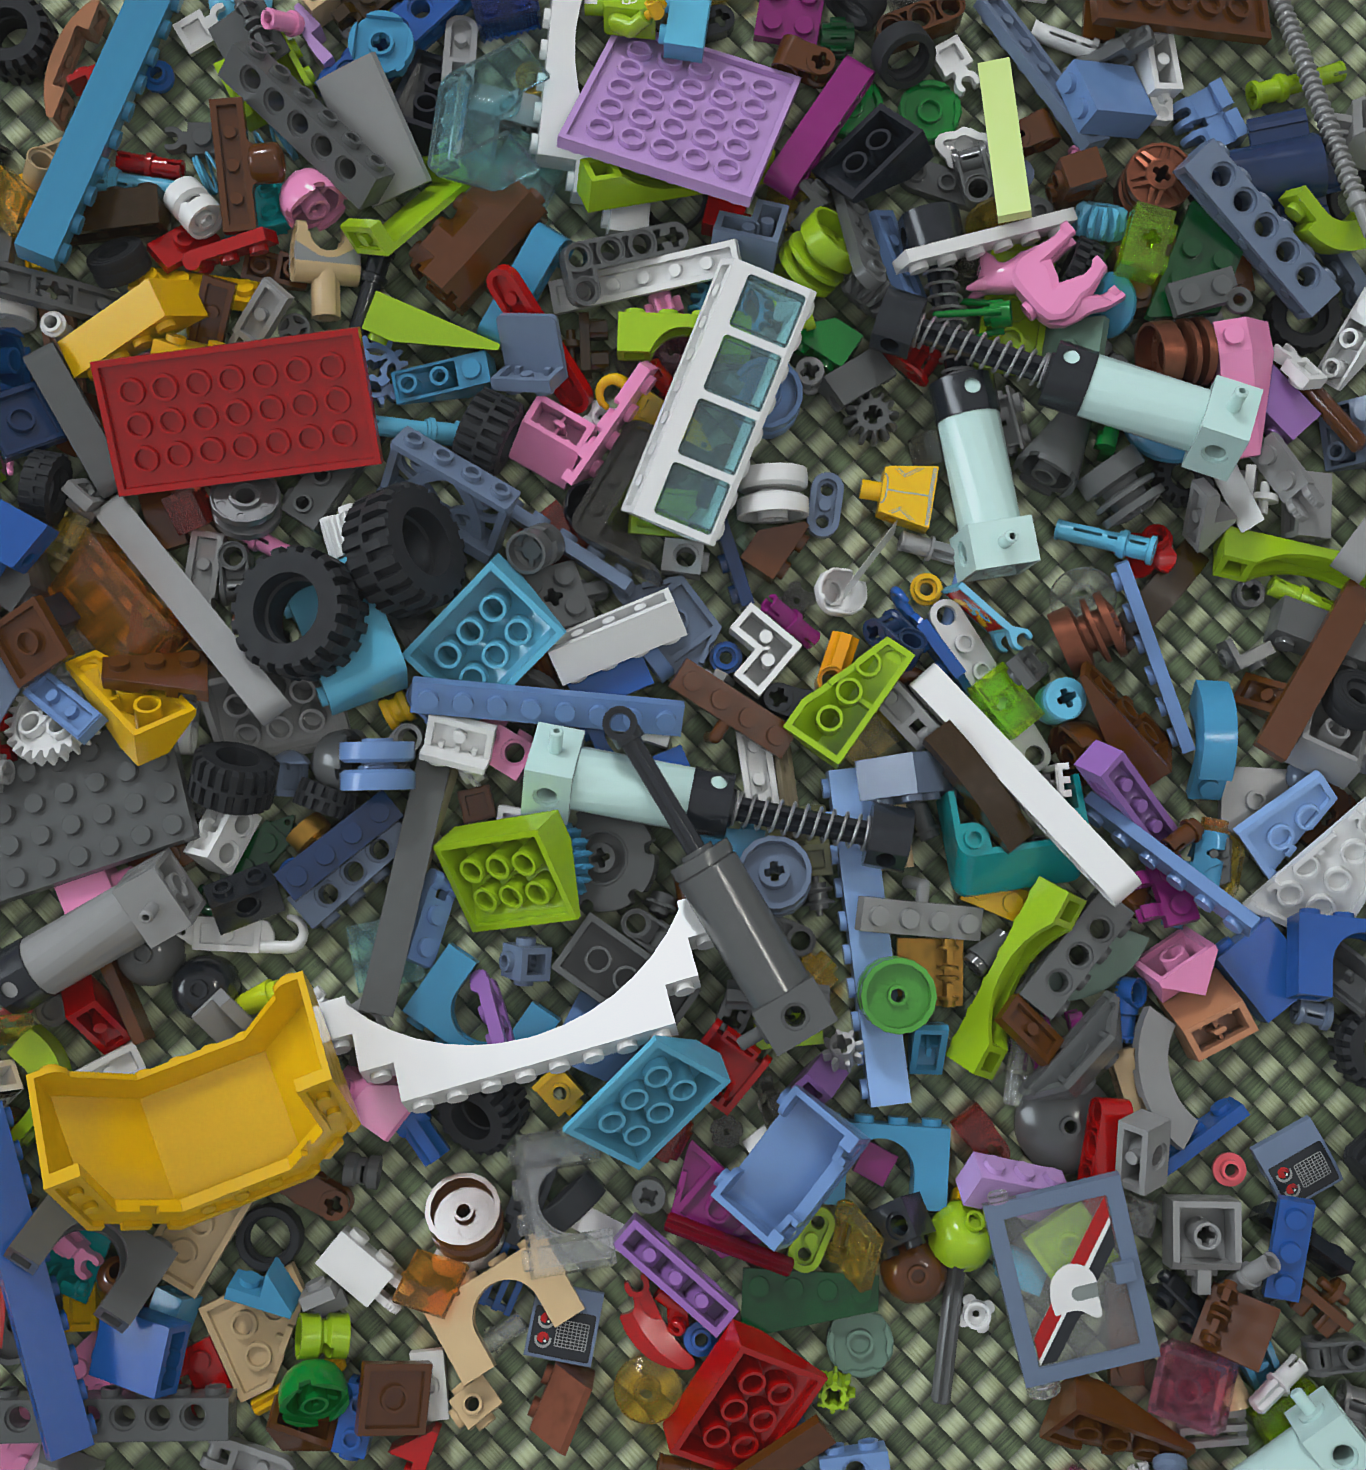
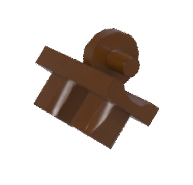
[1286,1276,1354,1339]

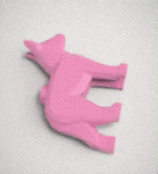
[966,221,1126,329]

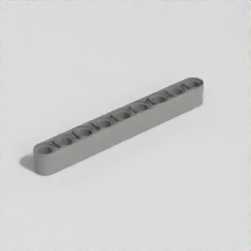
[93,494,292,726]

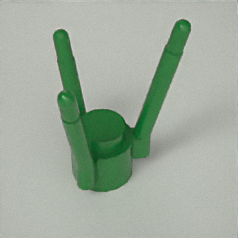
[932,298,1013,338]

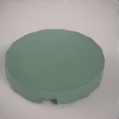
[825,1312,894,1378]

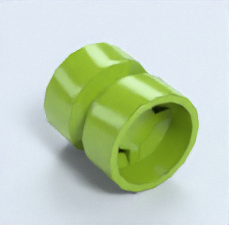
[295,1313,351,1360]

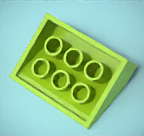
[432,810,581,932]

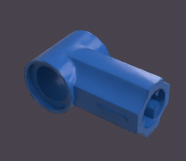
[396,1111,451,1167]

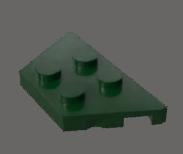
[1144,200,1243,321]

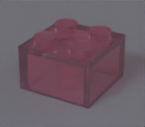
[1147,1338,1239,1437]

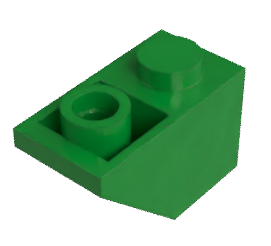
[794,318,863,374]

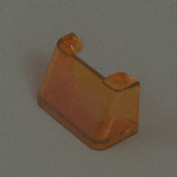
[47,531,193,657]

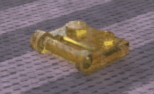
[825,1199,884,1293]

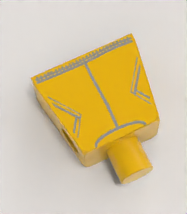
[859,466,939,534]

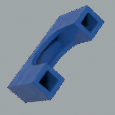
[568,656,690,767]
[1286,908,1366,1002]

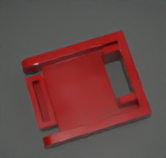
[699,1017,773,1116]

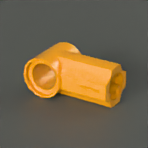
[814,631,860,690]

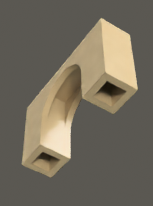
[423,1233,586,1386]

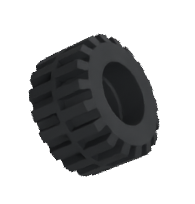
[0,0,59,86]
[452,387,524,476]
[187,741,280,816]
[1327,1008,1366,1088]
[436,1082,530,1156]

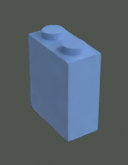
[1055,59,1157,139]

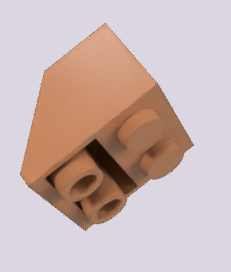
[1156,967,1259,1062]

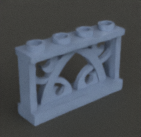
[376,426,521,565]

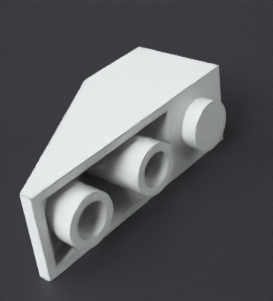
[1317,286,1366,391]

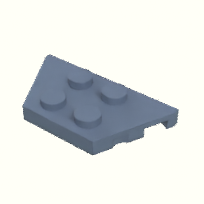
[612,575,722,675]

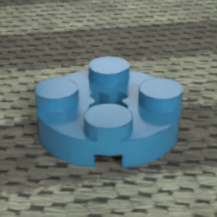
[348,10,415,79]

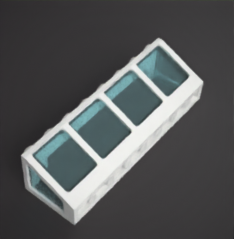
[620,258,817,547]

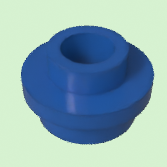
[145,60,175,94]
[709,641,742,674]
[683,1321,717,1357]

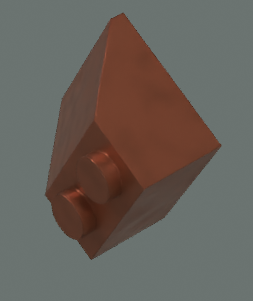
[527,1361,595,1456]

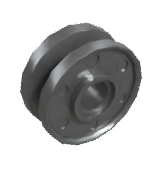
[209,478,283,541]

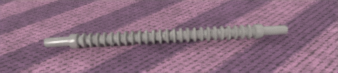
[1269,0,1366,238]

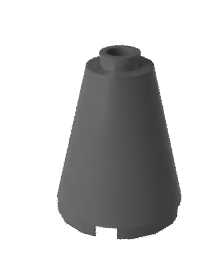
[1013,412,1092,498]

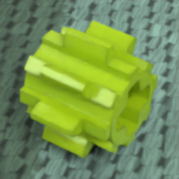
[817,1366,856,1414]

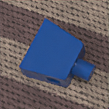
[0,499,59,577]

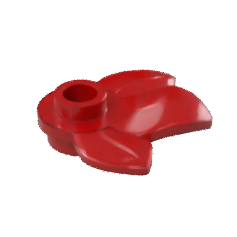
[1112,524,1177,579]

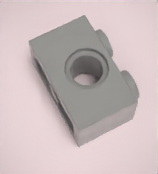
[1115,1108,1172,1196]

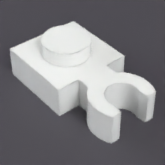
[172,3,226,57]
[934,34,980,98]
[1273,343,1328,390]

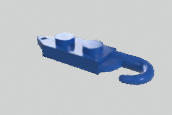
[890,586,974,697]

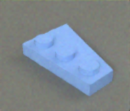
[1233,770,1338,880]

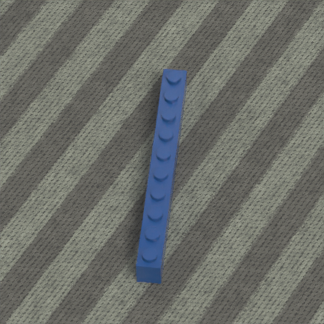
[0,1100,97,1462]

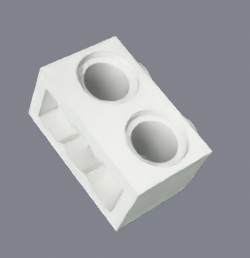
[183,809,262,876]

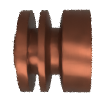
[1113,143,1190,229]
[1134,316,1219,386]
[1047,591,1128,678]

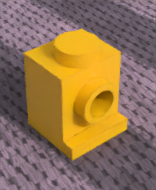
[531,1071,585,1117]

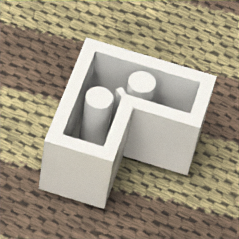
[729,602,802,700]

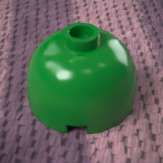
[278,1358,350,1427]

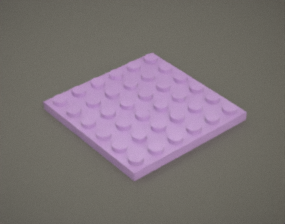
[557,32,802,208]

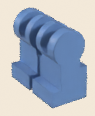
[1172,77,1248,156]

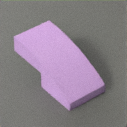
[294,2,336,70]

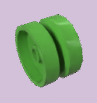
[856,955,937,1035]

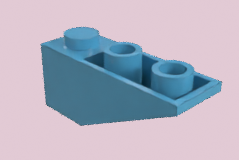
[391,350,497,405]

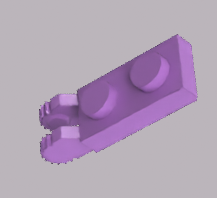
[469,969,515,1044]

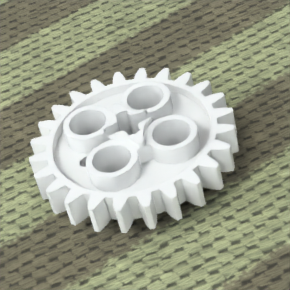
[4,666,101,766]

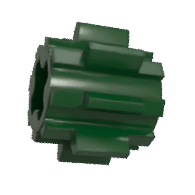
[820,17,855,60]

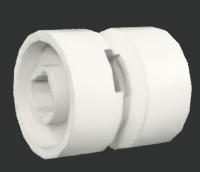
[163,176,222,240]

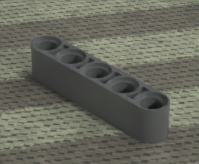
[23,341,118,499]

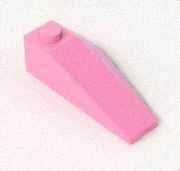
[1211,317,1274,459]

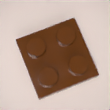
[0,595,76,688]
[354,1360,433,1436]

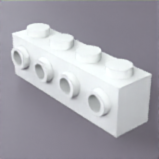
[547,587,688,686]

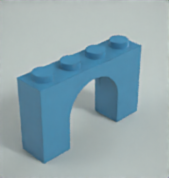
[402,943,562,1045]
[824,1112,951,1211]

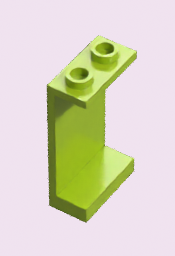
[340,156,473,256]

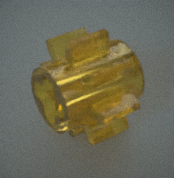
[800,950,839,988]

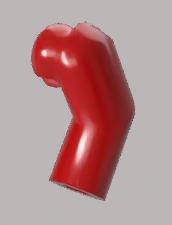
[653,1287,689,1337]

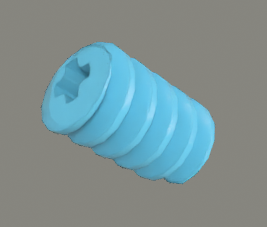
[1034,677,1087,725]

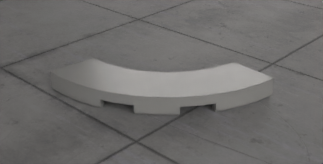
[1132,1006,1198,1150]

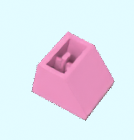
[509,396,598,490]

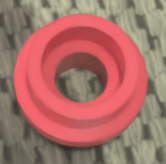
[1211,1152,1247,1187]

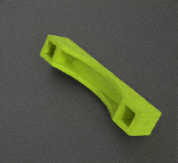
[577,149,776,213]
[1212,526,1366,589]
[945,876,1087,1080]

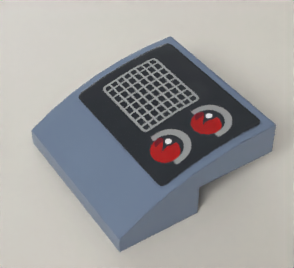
[1249,1115,1343,1200]
[523,1287,605,1368]

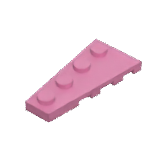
[561,361,658,486]

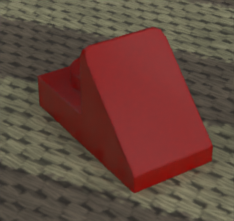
[388,1421,443,1470]

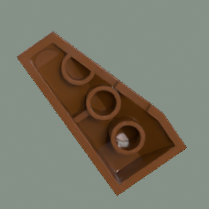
[1080,660,1172,786]
[1039,1374,1196,1462]

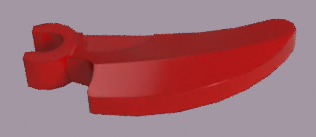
[620,1273,695,1370]

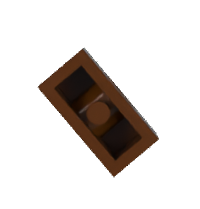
[1045,146,1108,211]

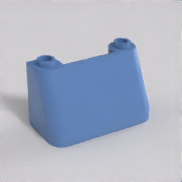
[710,1085,871,1252]

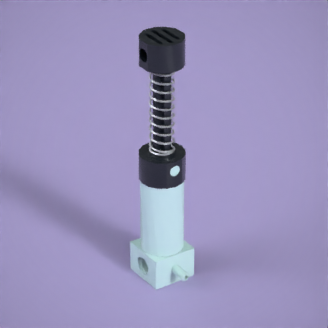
[898,202,1041,583]
[869,286,1264,482]
[521,722,915,873]

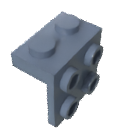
[490,313,568,396]

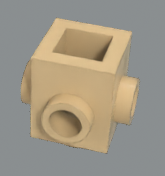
[448,1374,504,1432]

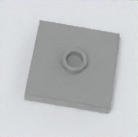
[1217,766,1288,833]

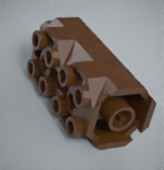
[409,166,548,316]

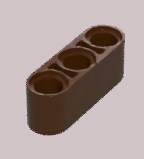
[873,0,966,55]

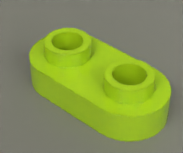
[787,1205,835,1273]

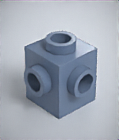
[499,936,552,986]

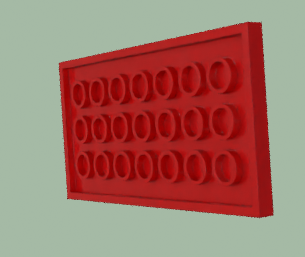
[90,326,384,497]

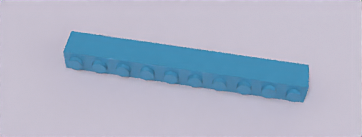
[14,0,183,273]

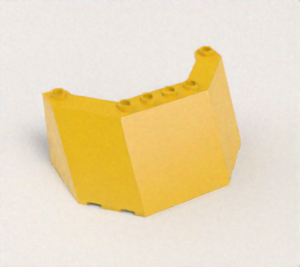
[26,970,361,1231]

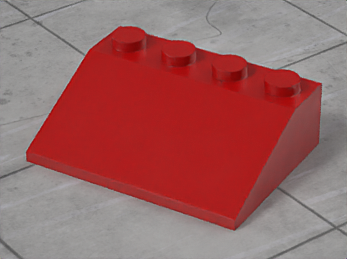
[662,1319,828,1470]

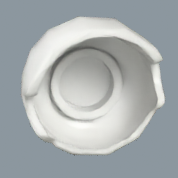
[814,567,867,617]

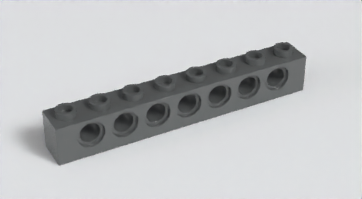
[0,1383,237,1444]

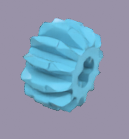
[1072,201,1128,242]

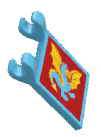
[941,582,1033,653]

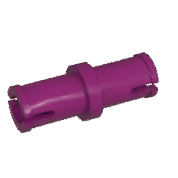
[761,594,820,649]

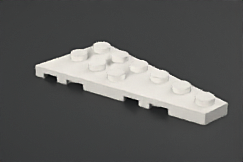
[1242,796,1366,927]

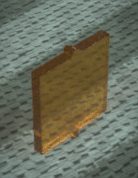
[391,1249,470,1319]

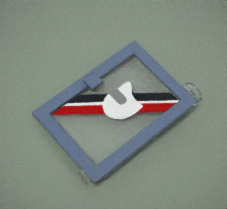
[981,1170,1161,1400]

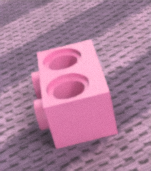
[479,719,534,783]

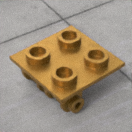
[896,938,964,1007]

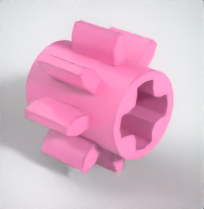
[643,290,685,314]

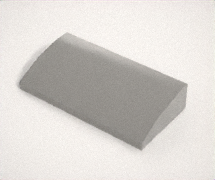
[315,52,432,208]

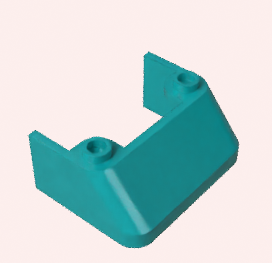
[936,773,1089,897]

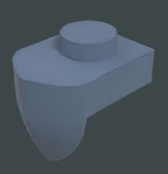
[274,750,311,797]

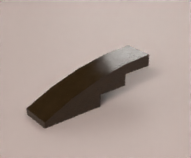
[922,719,1034,855]

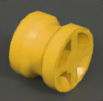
[378,690,417,731]

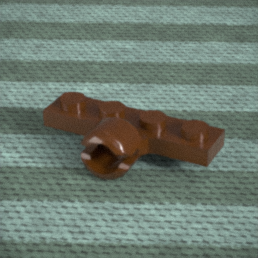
[209,97,286,236]

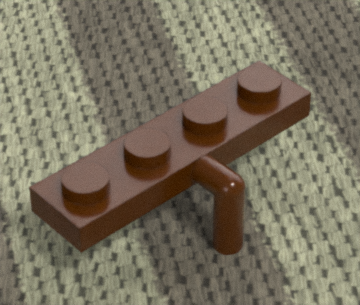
[668,658,794,759]

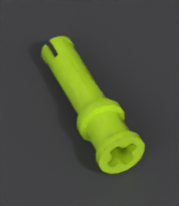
[1245,60,1347,111]

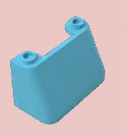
[284,556,408,716]

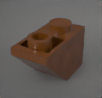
[740,521,810,584]

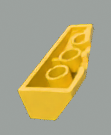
[65,650,197,766]

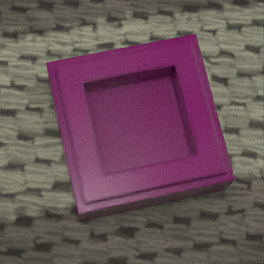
[852,1141,898,1187]

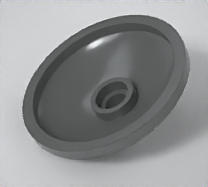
[1014,1084,1107,1175]

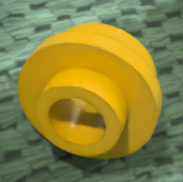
[910,573,943,606]

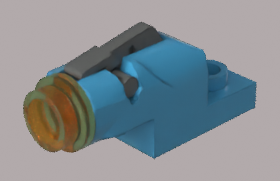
[1161,817,1232,930]

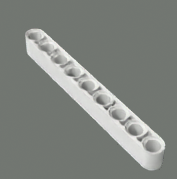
[908,663,1142,907]

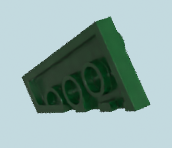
[741,1267,879,1334]

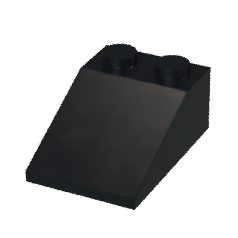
[394,49,479,156]
[811,103,934,204]

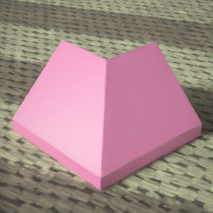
[1133,925,1218,1003]

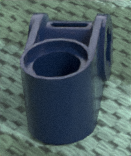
[862,609,927,672]

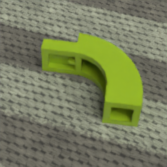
[1278,185,1366,255]
[7,1024,72,1147]

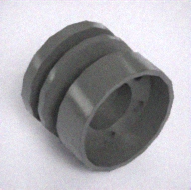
[1076,444,1166,530]

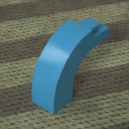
[1186,680,1238,801]

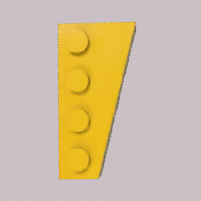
[57,278,208,381]

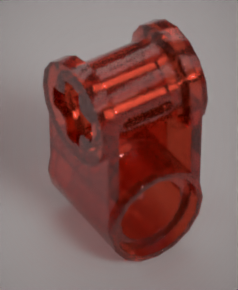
[950,1102,1010,1159]

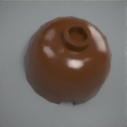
[1048,719,1107,786]
[879,1236,948,1305]

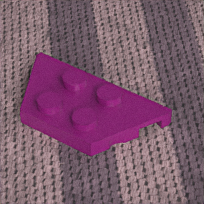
[671,1139,762,1259]

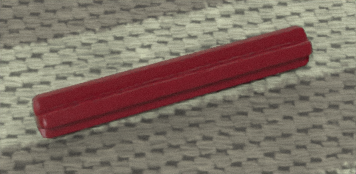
[664,1212,794,1277]

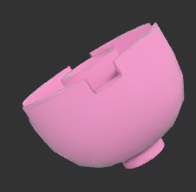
[279,167,347,231]

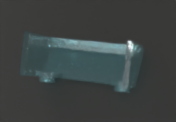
[427,38,550,191]

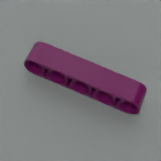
[763,55,876,200]

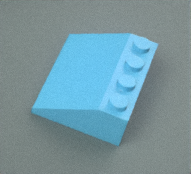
[402,553,566,720]
[562,1035,731,1170]

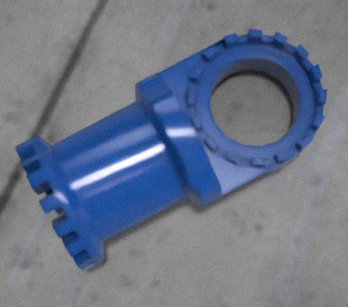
[1115,976,1147,1044]

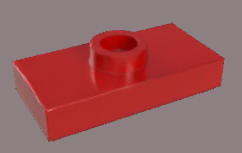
[146,225,220,274]

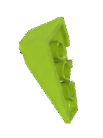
[362,291,501,352]
[783,636,915,769]

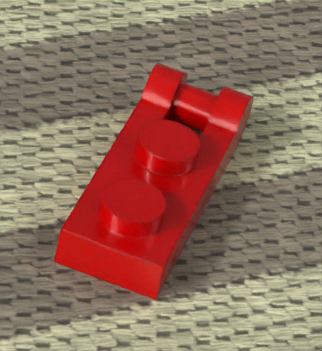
[182,227,279,274]

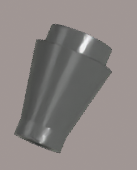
[963,928,1008,977]

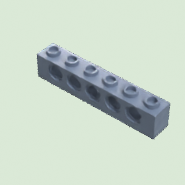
[1172,138,1341,320]

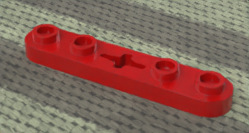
[486,264,594,414]

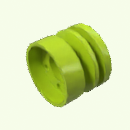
[778,206,853,298]

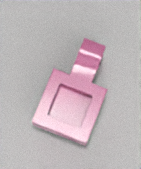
[52,1231,105,1280]

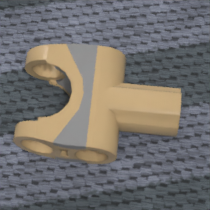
[289,219,361,322]

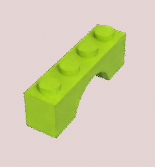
[617,308,752,365]

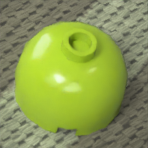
[928,1200,993,1272]

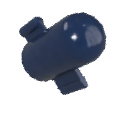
[1187,108,1342,228]

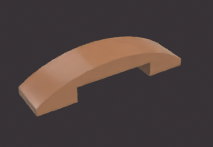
[44,0,110,131]

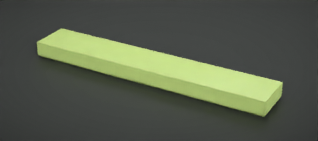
[977,57,1032,224]

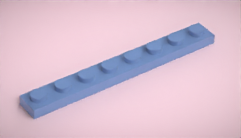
[410,676,685,737]

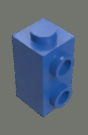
[331,1373,373,1461]

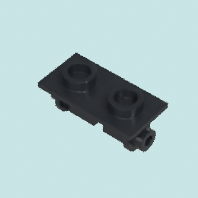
[1145,1268,1205,1335]

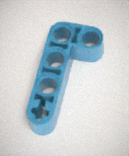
[476,222,575,350]

